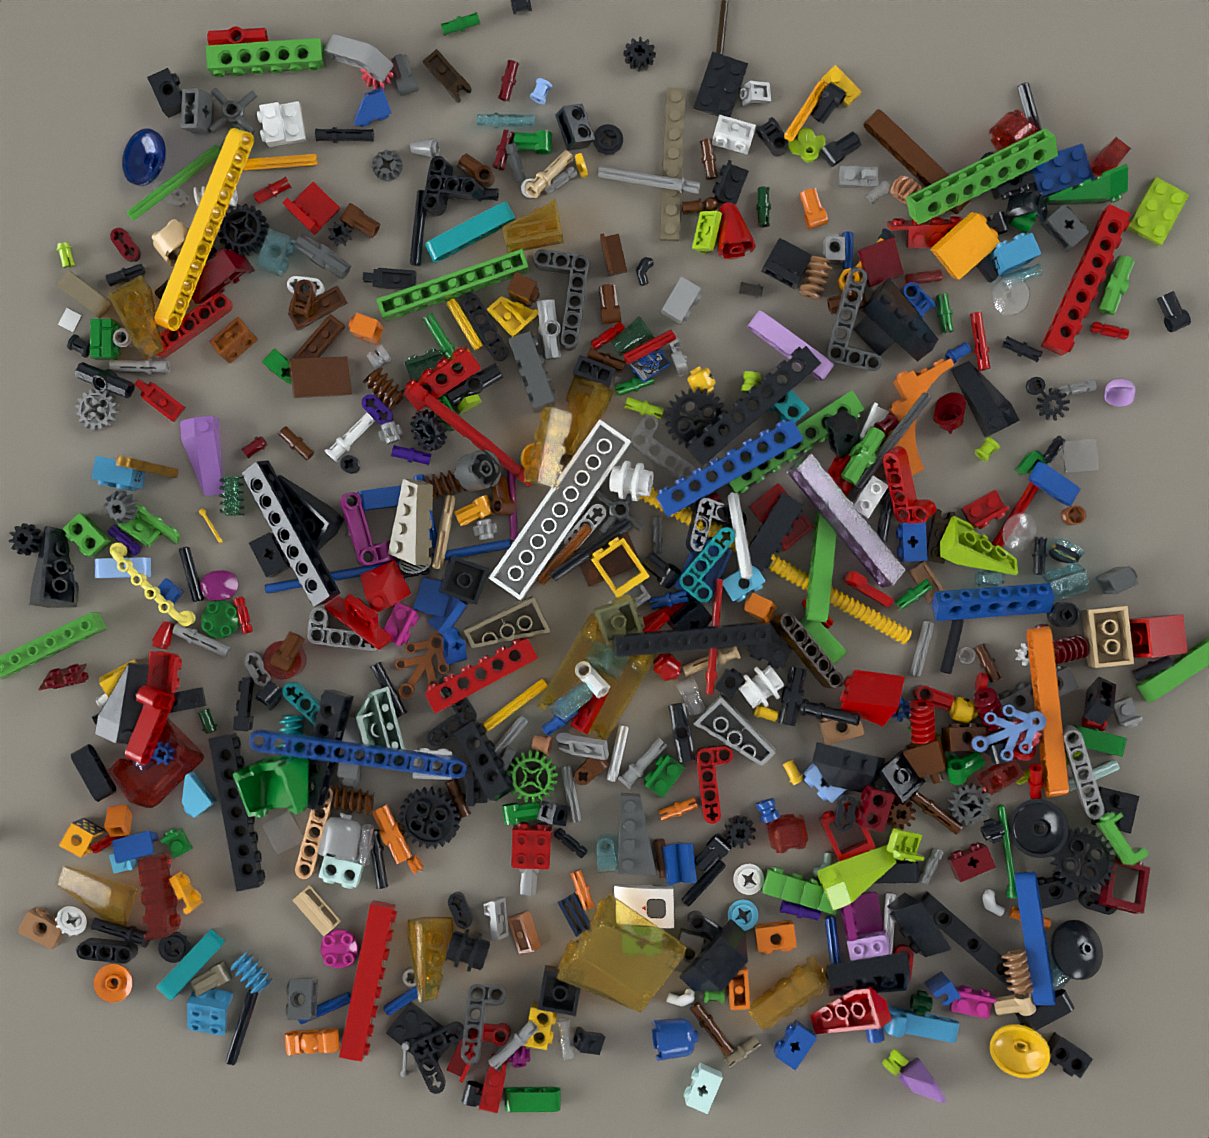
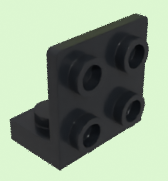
[761,238,812,289]

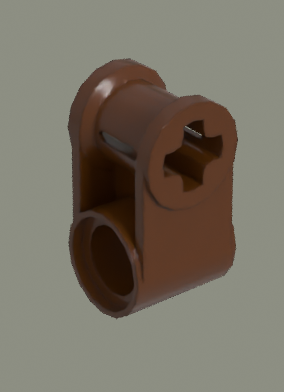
[289,279,317,318]
[574,757,610,785]

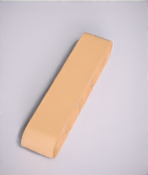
[295,784,335,879]

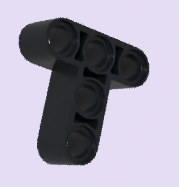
[423,156,484,216]

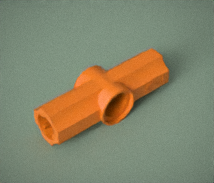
[372,804,413,864]

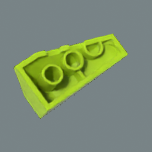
[940,516,1018,575]
[817,845,897,911]

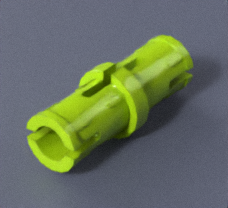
[624,396,664,419]

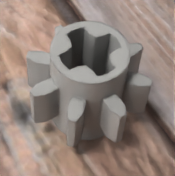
[378,421,403,444]
[473,519,497,540]

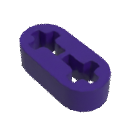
[362,394,394,425]

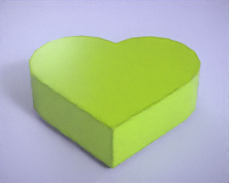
[457,394,482,414]

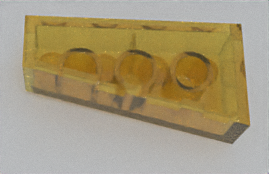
[107,275,163,360]
[524,407,572,489]

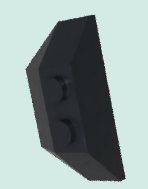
[812,742,885,793]
[679,919,748,991]

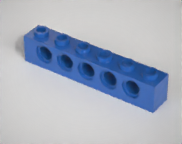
[932,583,1055,621]

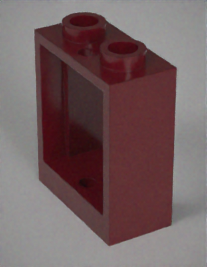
[1098,856,1151,915]

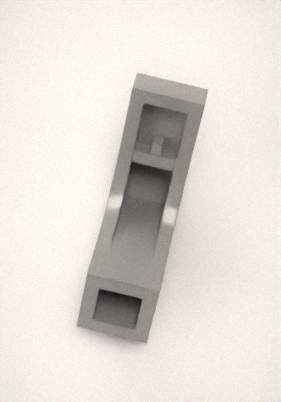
[337,717,363,787]

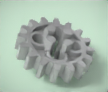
[75,389,119,431]

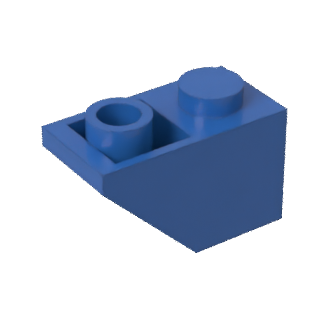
[354,87,392,127]

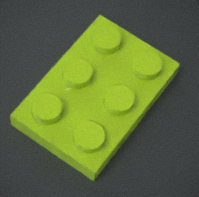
[1127,177,1189,246]

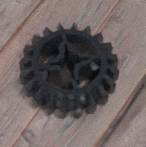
[217,203,270,256]

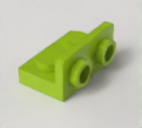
[692,211,722,254]

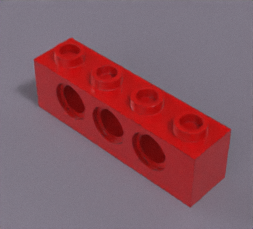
[404,346,481,412]

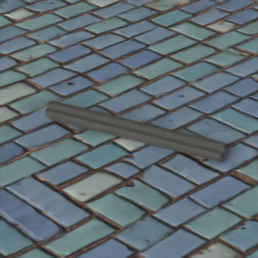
[853,392,932,489]

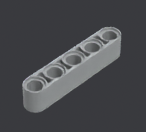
[1062,725,1104,819]

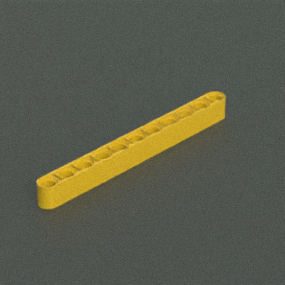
[155,128,254,331]

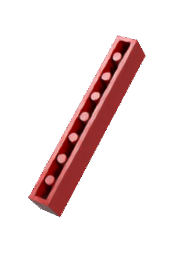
[339,900,398,1062]

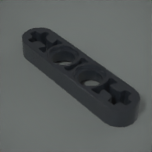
[462,293,508,361]

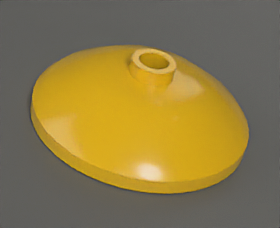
[990,1024,1050,1078]

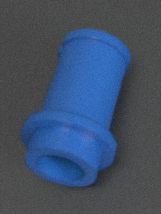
[945,342,971,363]

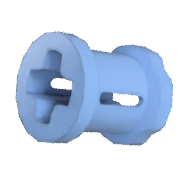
[530,78,553,104]

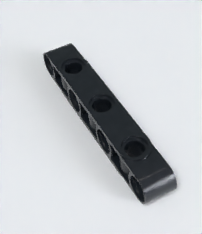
[919,891,1014,992]

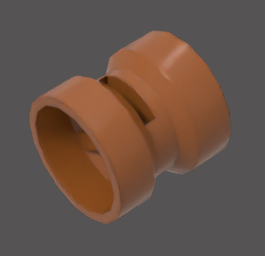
[1061,505,1086,526]

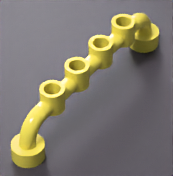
[110,542,195,626]

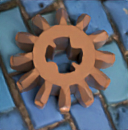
[890,175,922,205]

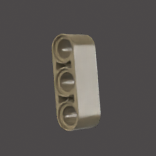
[56,270,113,318]

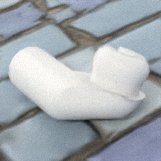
[982,889,1005,917]

